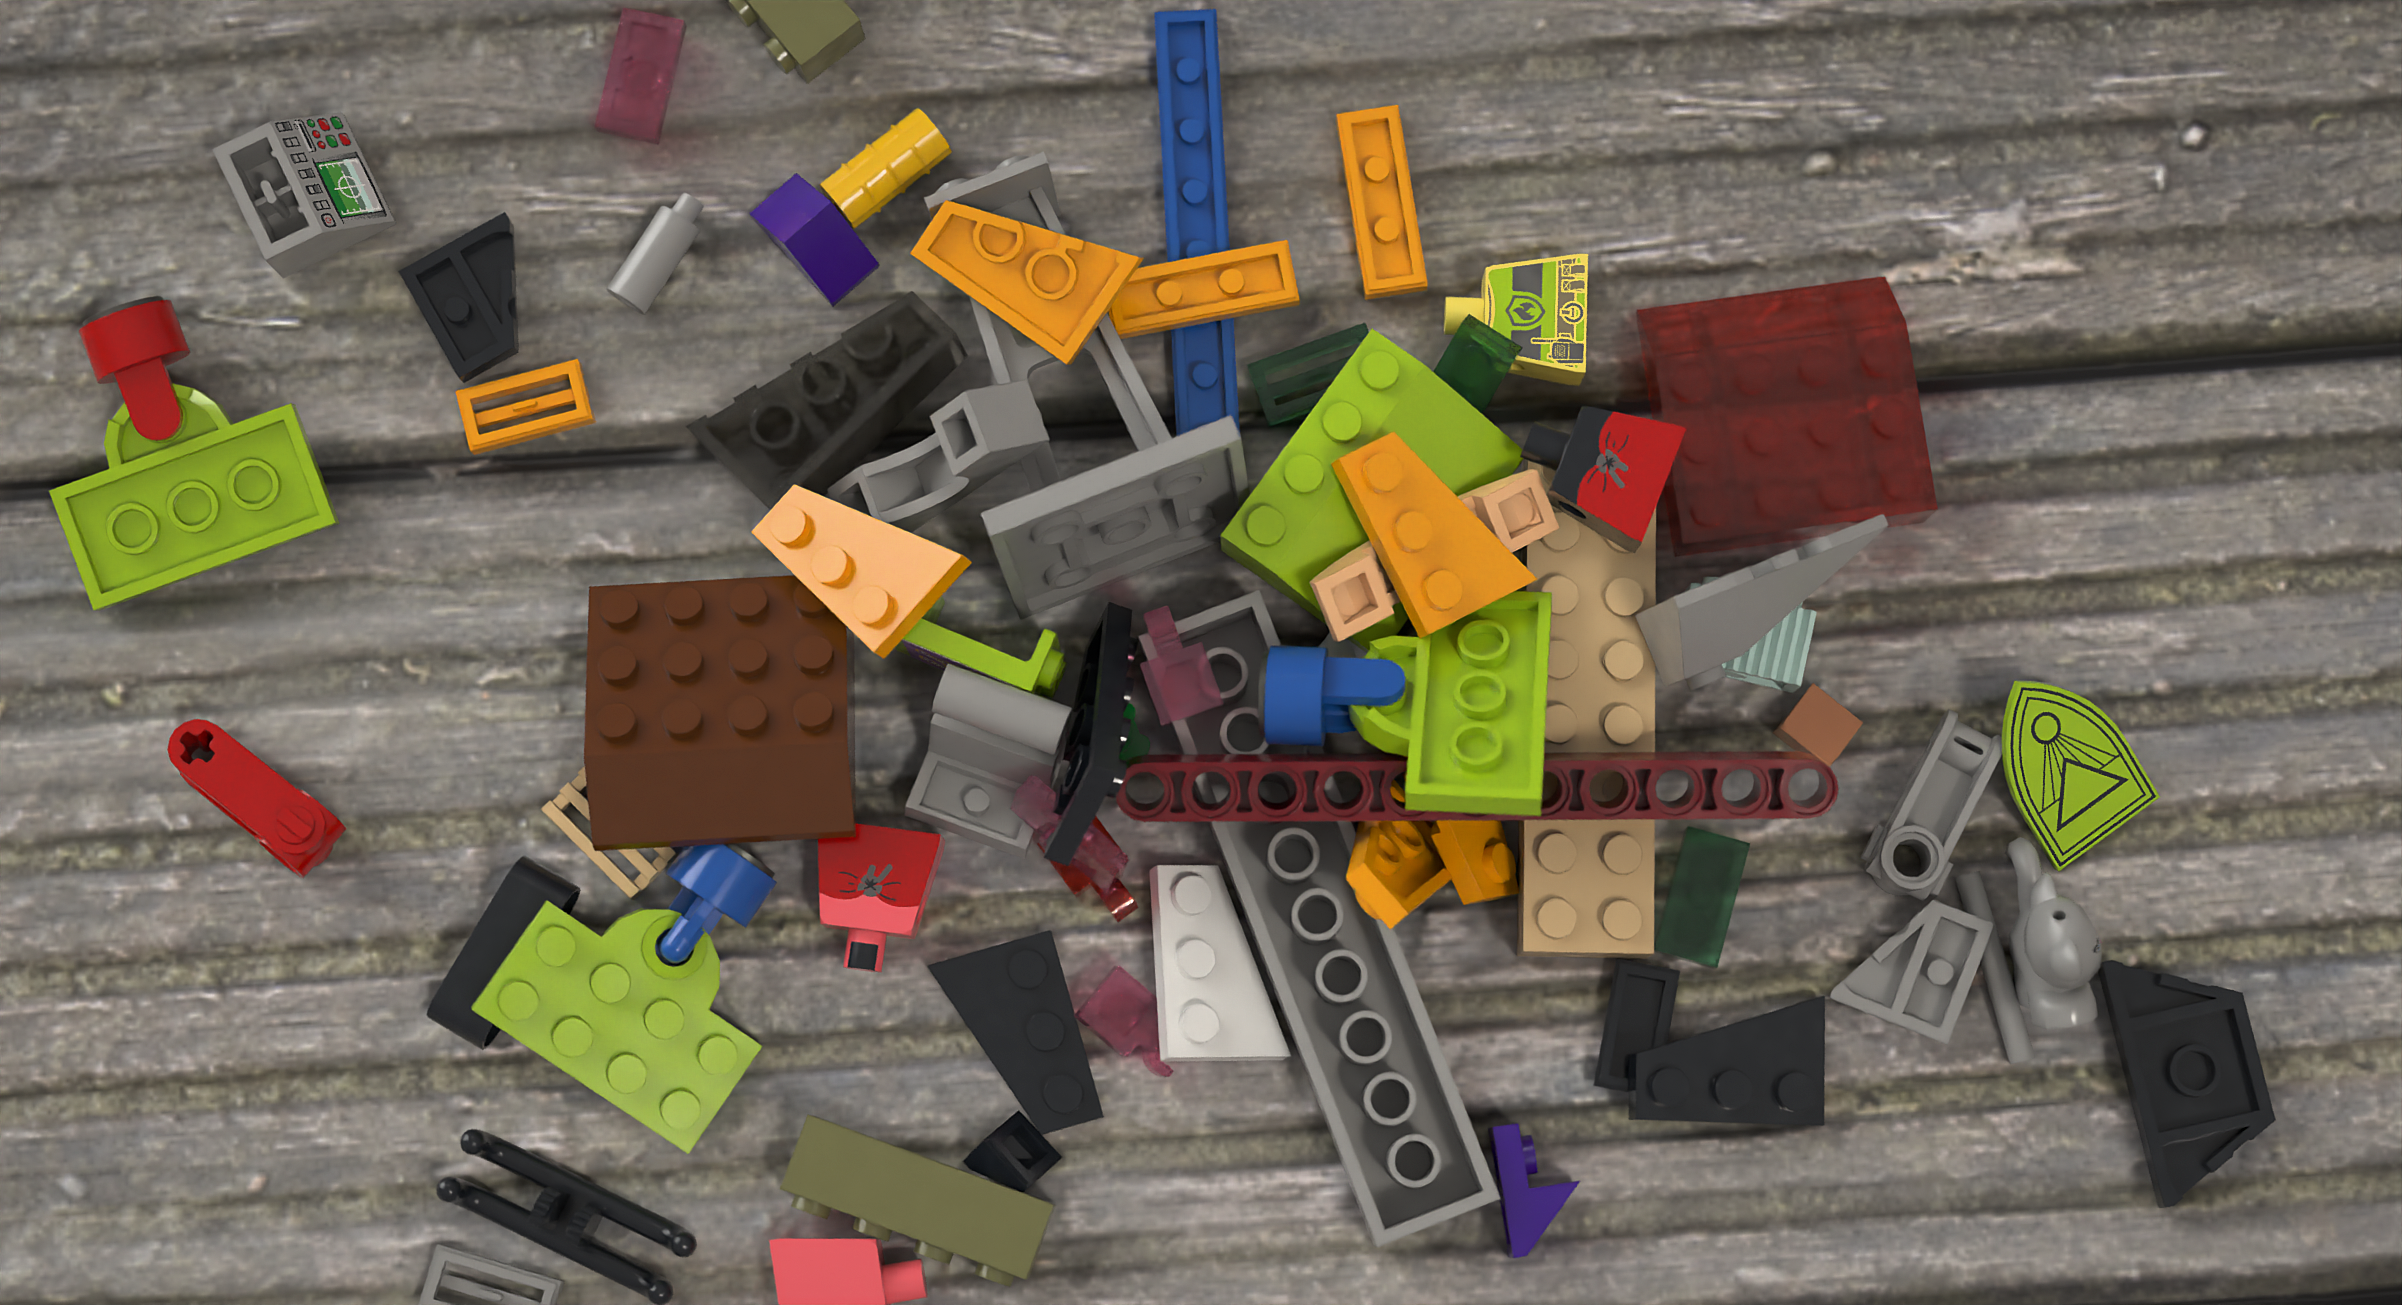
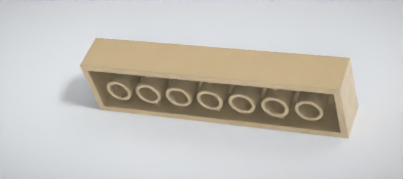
[1517,459,1656,959]

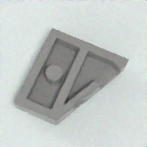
[1830,900,1995,1045]

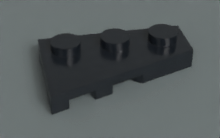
[927,930,1104,1135]
[1629,996,1825,1126]

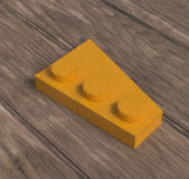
[910,200,1144,365]
[1346,780,1453,929]

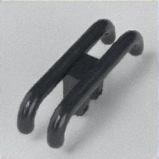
[436,1129,697,1305]

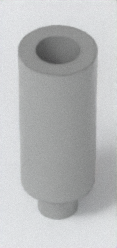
[606,192,704,315]

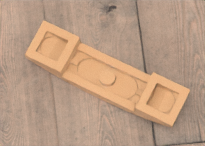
[1310,469,1559,642]

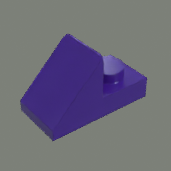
[1488,1123,1580,1258]

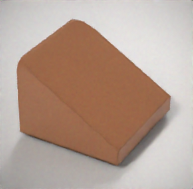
[1773,683,1863,767]

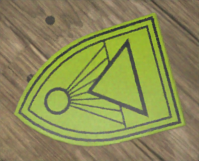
[2001,681,2160,871]

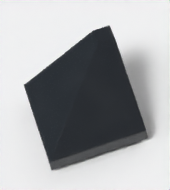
[963,1110,1063,1193]

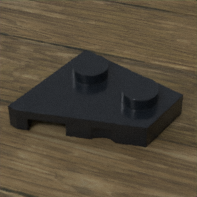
[399,212,519,383]

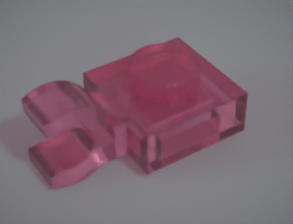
[1140,605,1224,727]

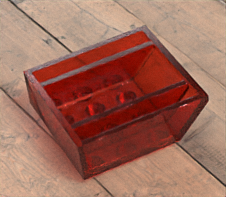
[1636,276,1938,557]

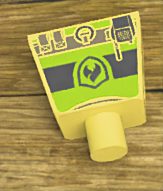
[1444,254,1588,386]

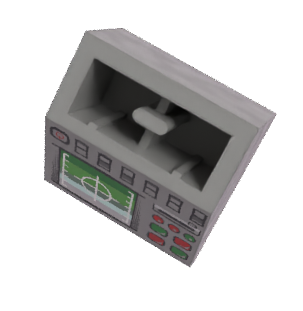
[212,112,397,278]

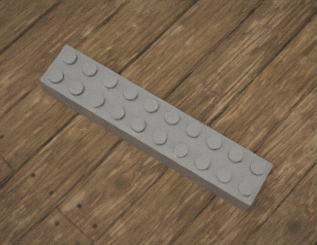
[1139,590,1501,1247]

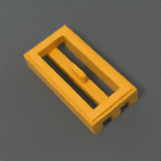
[455,359,596,455]

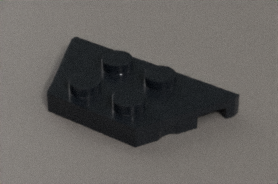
[2098,960,2276,1208]

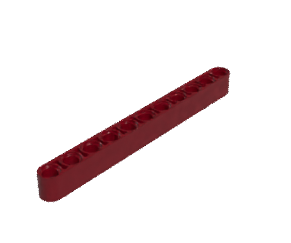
[1116,751,1839,822]

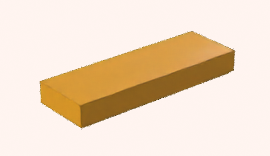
[1336,105,1428,300]
[1108,239,1300,339]

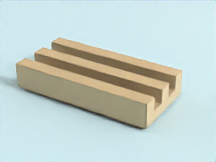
[541,766,679,901]

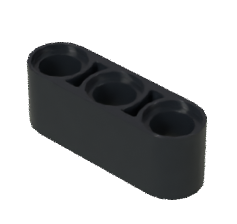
[427,856,581,1050]

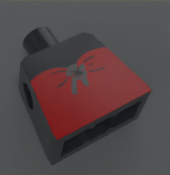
[1520,406,1686,553]

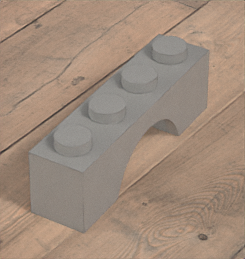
[827,380,1050,533]

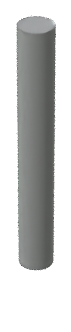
[1955,871,2035,1064]

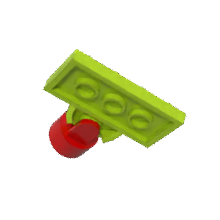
[49,296,340,611]

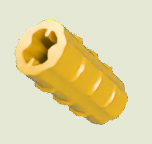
[819,108,952,229]

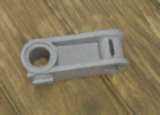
[1860,709,2002,902]

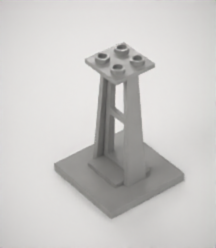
[924,152,1250,620]

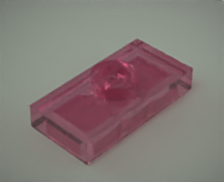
[595,8,687,145]
[1010,775,1129,893]

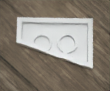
[1149,865,1291,1062]

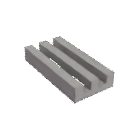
[418,1244,565,1305]

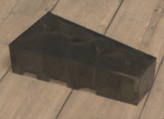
[686,291,968,513]

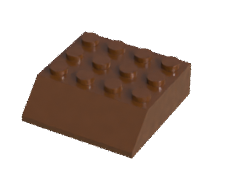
[584,575,856,851]

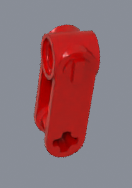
[167,719,346,878]

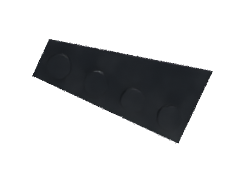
[1044,602,1138,866]

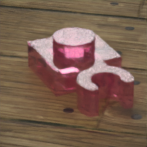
[1074,965,1174,1077]

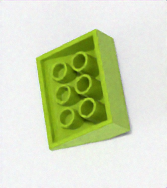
[1221,328,1524,653]

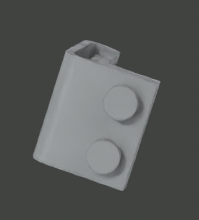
[904,664,1072,859]

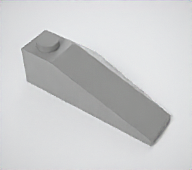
[1635,513,1889,691]

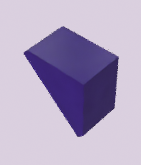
[749,173,880,307]

